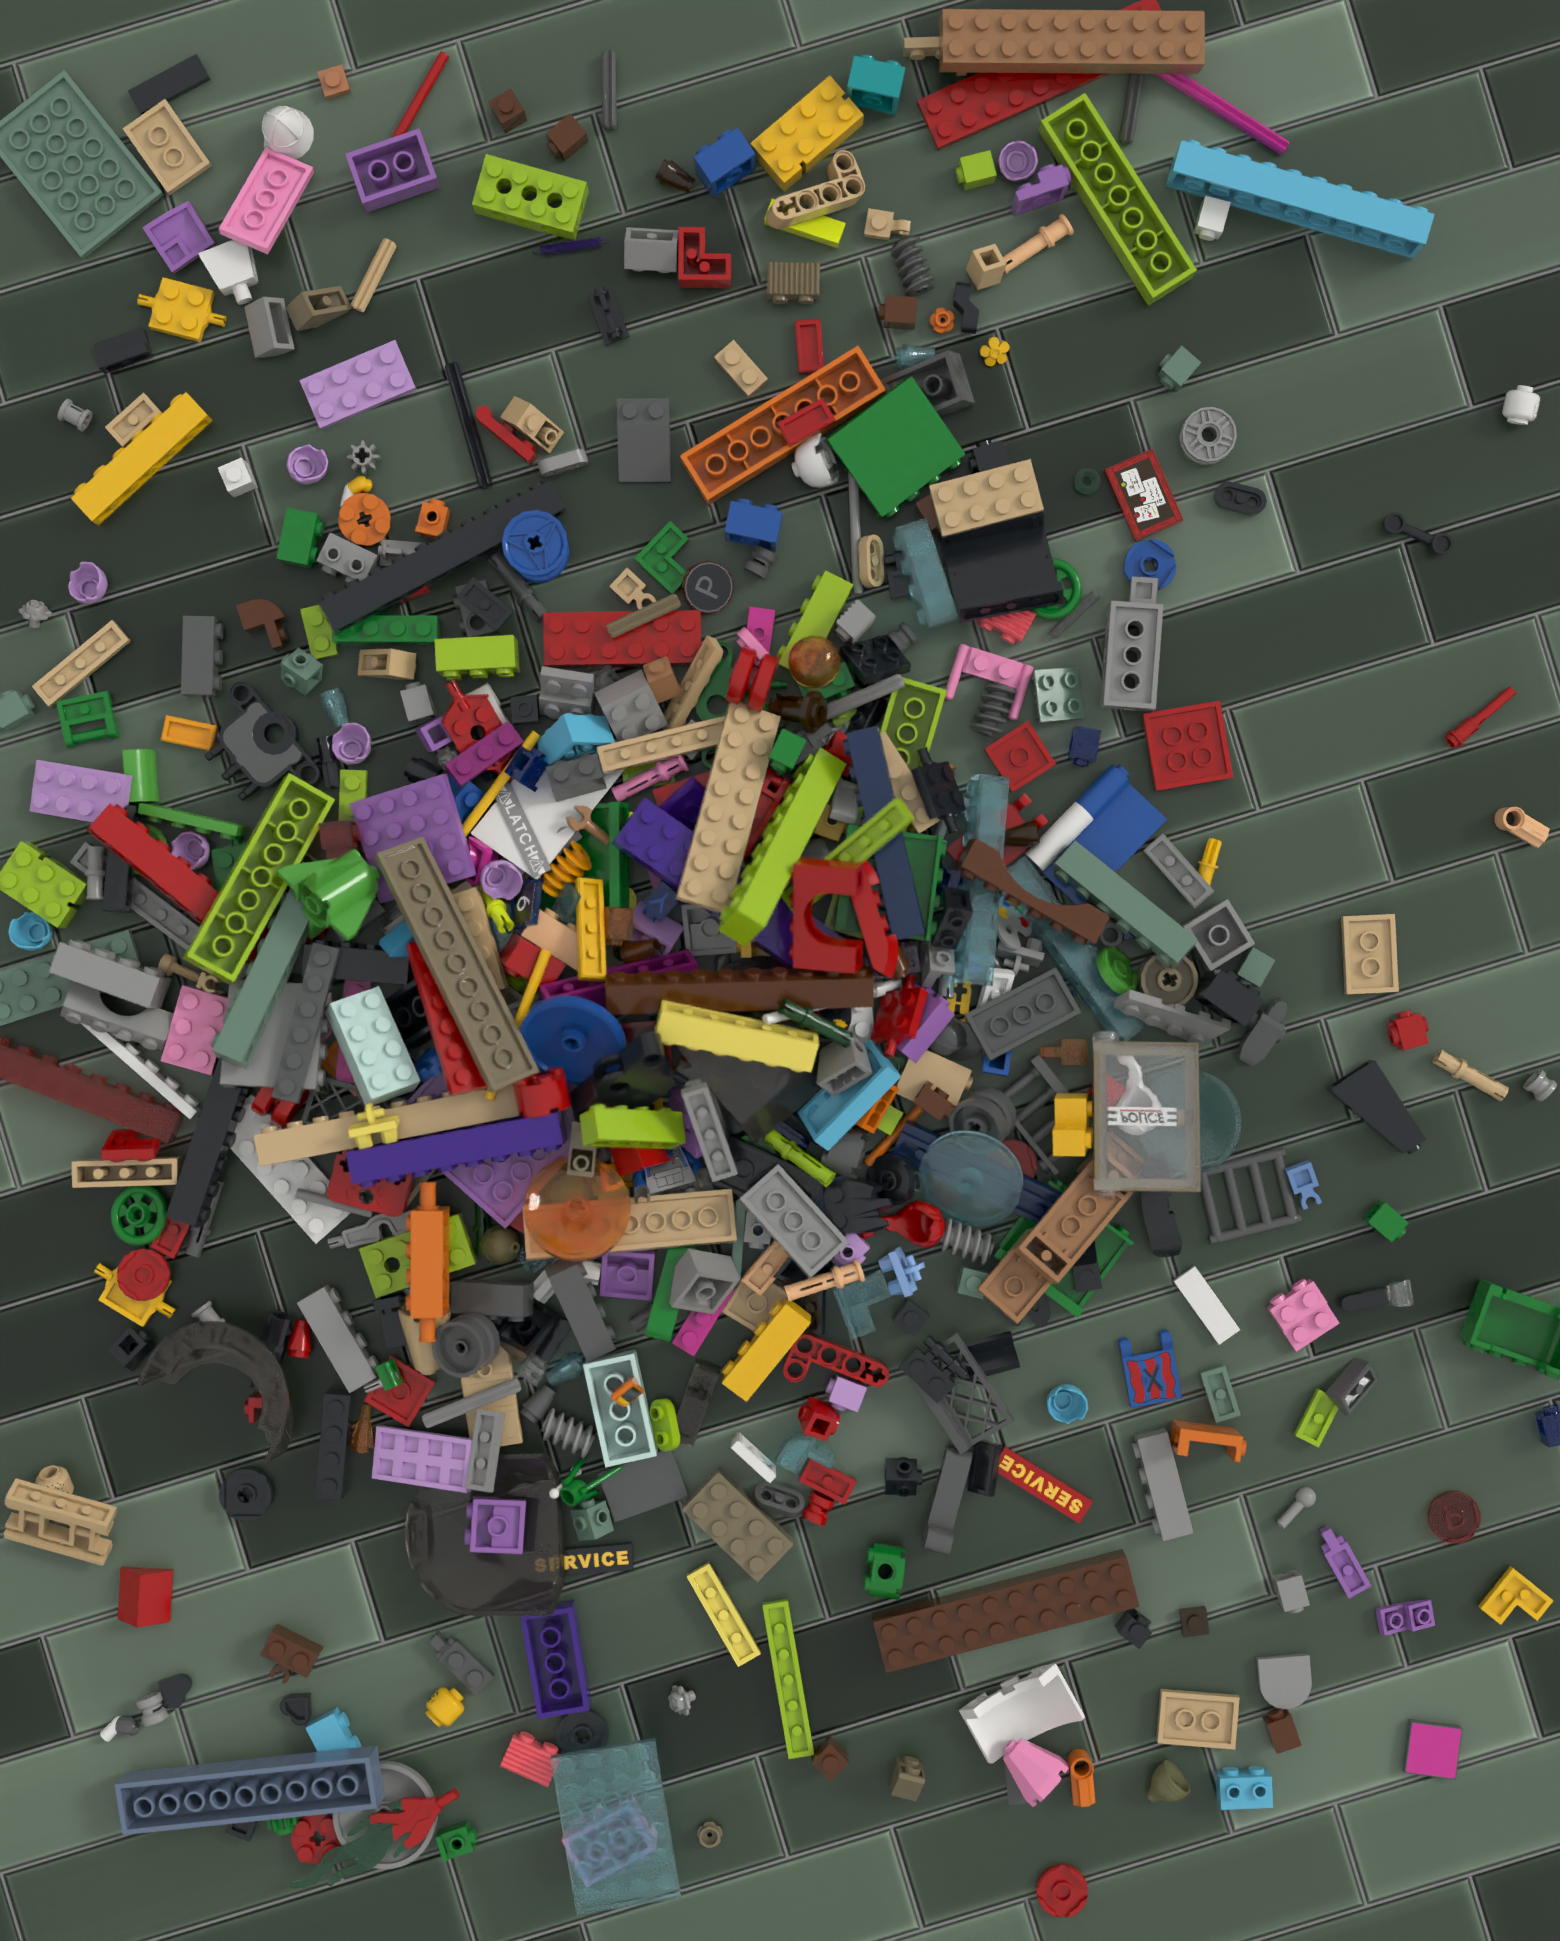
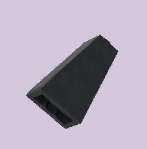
[1326,1060,1426,1154]

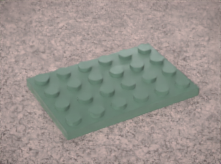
[0,70,164,259]

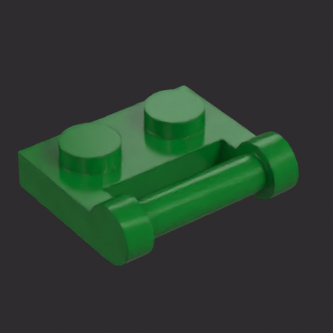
[56,691,119,748]

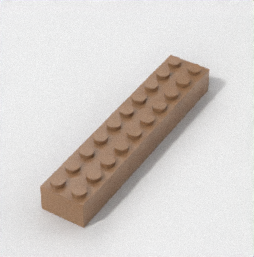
[939,9,1205,74]

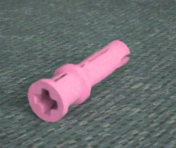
[611,755,690,802]

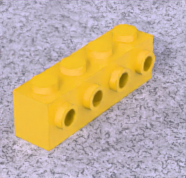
[721,1296,811,1402]

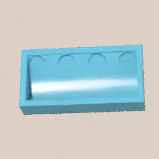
[798,1039,901,1151]

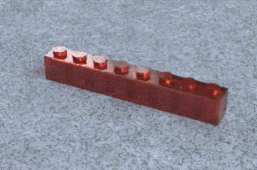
[0,1036,184,1143]

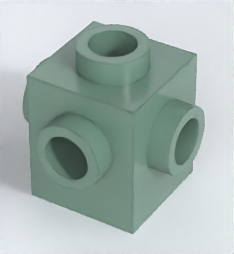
[280,648,323,695]
[570,1498,614,1541]

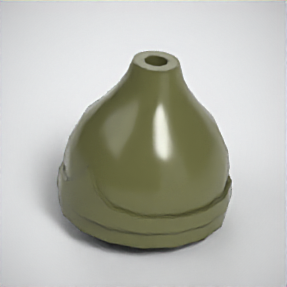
[480,1225,521,1265]
[1147,1760,1191,1803]

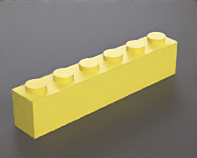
[655,1000,819,1072]

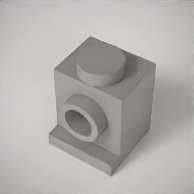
[744,1210,771,1249]

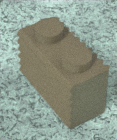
[767,262,820,304]

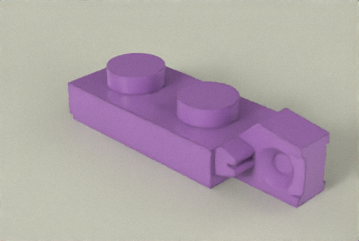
[1319,1525,1371,1599]

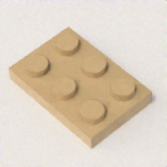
[122,99,212,195]
[1341,914,1399,994]
[1156,1689,1240,1750]

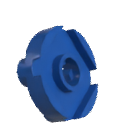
[1123,539,1176,591]
[414,1046,442,1083]

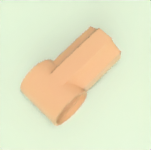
[1494,807,1550,848]

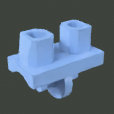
[878,1246,925,1297]

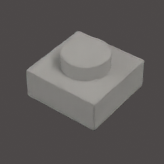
[1129,577,1158,604]

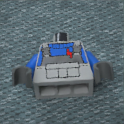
[632,1145,713,1204]

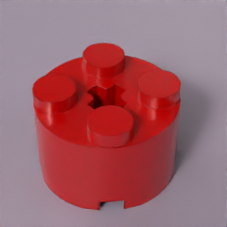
[513,1066,571,1118]

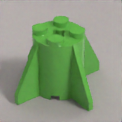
[277,849,380,941]

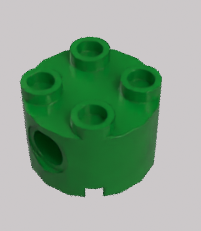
[862,1543,906,1600]

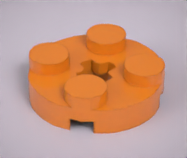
[338,493,391,546]

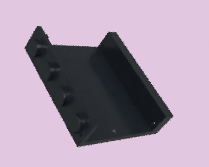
[941,512,1064,623]

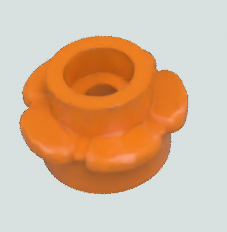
[929,308,955,333]

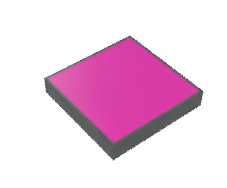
[1402,1719,1463,1780]

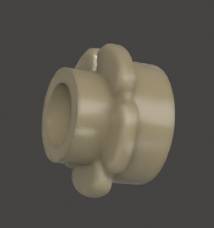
[697,1821,723,1848]

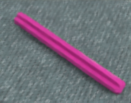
[1155,74,1289,155]

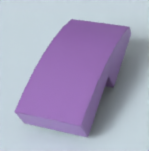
[1375,1599,1435,1636]

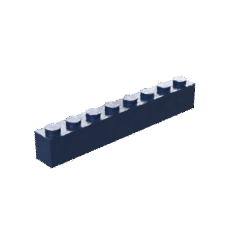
[843,726,926,940]

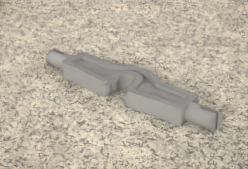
[328,1209,413,1249]

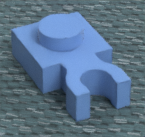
[1285,1159,1322,1210]

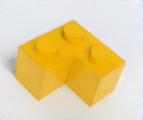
[1053,1093,1093,1156]

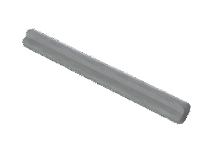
[785,674,905,734]

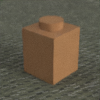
[643,656,682,703]

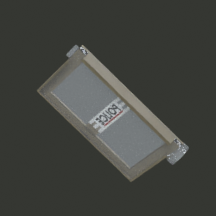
[1092,1032,1201,1197]

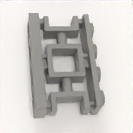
[678,1057,738,1182]

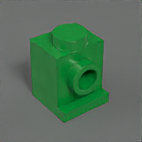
[435,1820,478,1863]

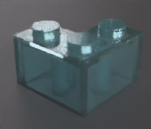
[832,1269,891,1340]

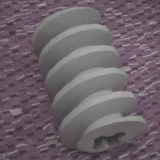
[937,1218,996,1266]
[539,1408,597,1459]

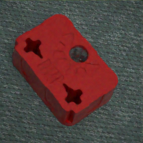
[327,1150,415,1217]

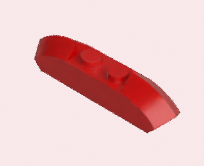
[850,860,898,979]

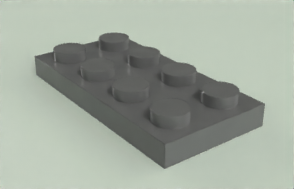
[964,967,1082,1062]

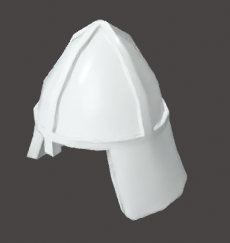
[262,106,314,159]

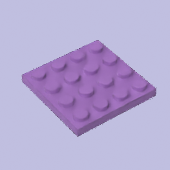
[350,774,477,904]

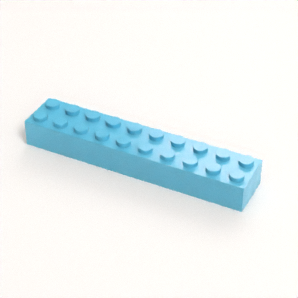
[1165,140,1435,259]

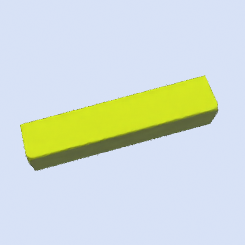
[764,199,846,249]

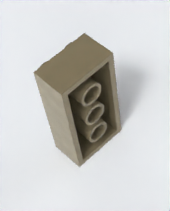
[682,1467,794,1583]

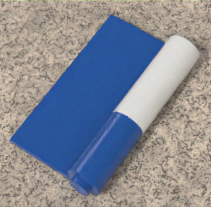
[1024,764,1167,905]

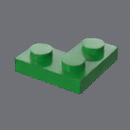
[634,521,689,595]

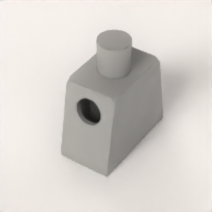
[817,1036,872,1096]

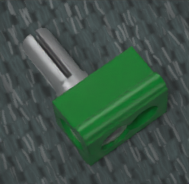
[364,1358,404,1393]

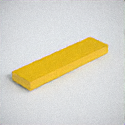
[575,877,606,982]

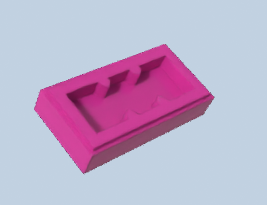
[747,607,775,654]

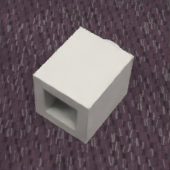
[1193,196,1231,241]
[218,458,258,498]

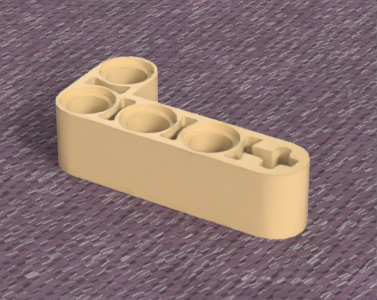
[766,150,865,229]

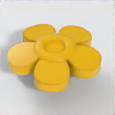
[980,337,1010,366]

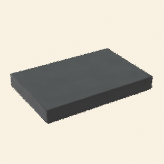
[597,1450,689,1522]

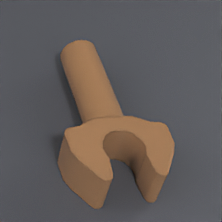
[566,805,609,845]

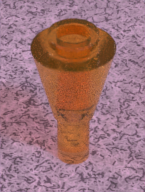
[349,1404,374,1453]

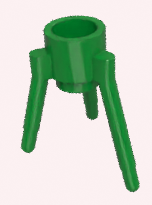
[560,1454,623,1507]

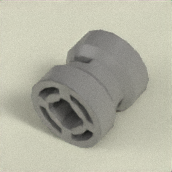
[135,1691,169,1727]

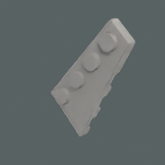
[1114,990,1231,1046]

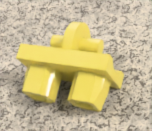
[348,1103,400,1149]

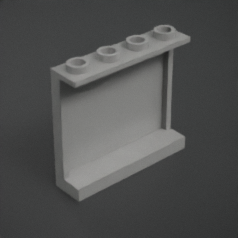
[220,980,332,1093]

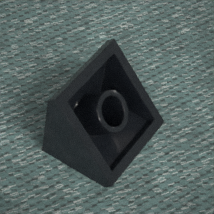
[496,1303,561,1363]

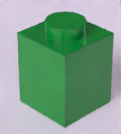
[1362,1200,1409,1242]

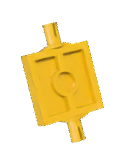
[137,277,226,343]
[94,1255,176,1327]

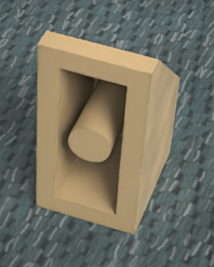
[357,649,416,680]

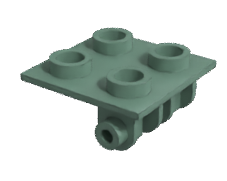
[1031,667,1084,724]

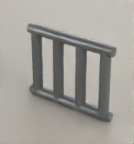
[1200,1148,1303,1244]

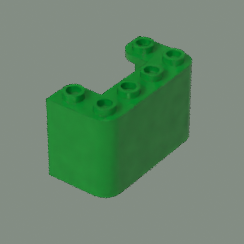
[1459,1279,1560,1380]

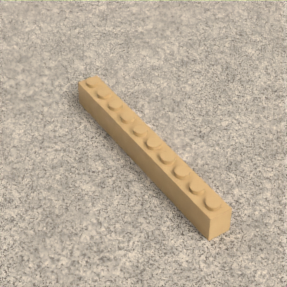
[254,1085,523,1167]

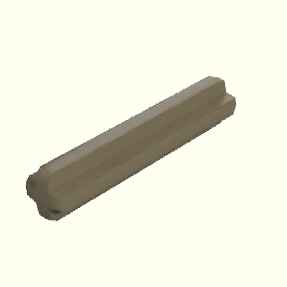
[606,594,681,638]

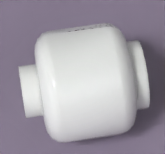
[1502,385,1540,425]

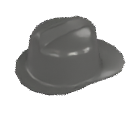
[929,1017,981,1061]

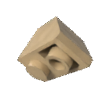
[500,396,564,453]

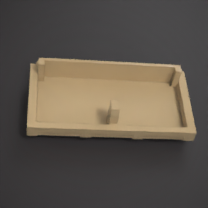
[460,1346,523,1446]

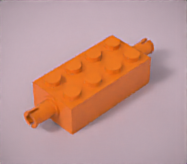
[406,1181,450,1343]

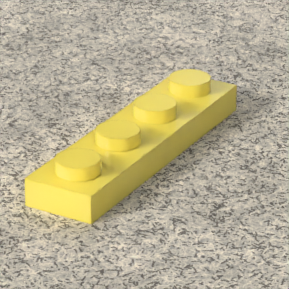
[686,1562,761,1667]

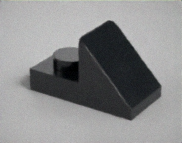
[1071,1240,1102,1292]

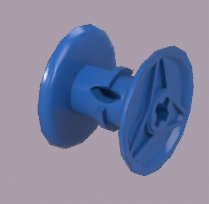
[502,510,570,584]

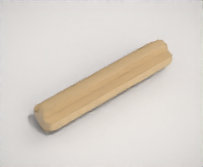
[351,238,396,312]

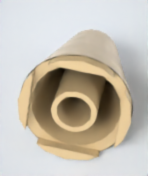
[398,1303,451,1375]

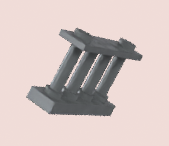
[1003,1054,1093,1175]

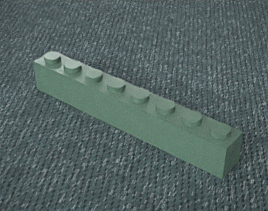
[211,862,309,1069]

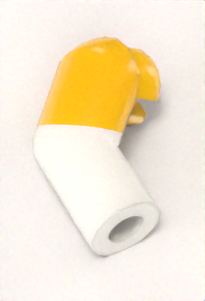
[340,476,372,507]

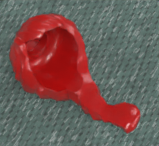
[859,1200,945,1249]

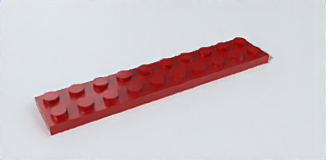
[917,0,1161,150]

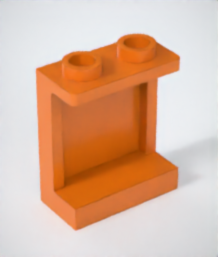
[1170,1420,1246,1463]

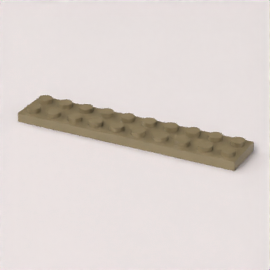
[374,837,540,1094]

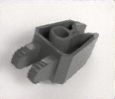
[1238,997,1289,1067]

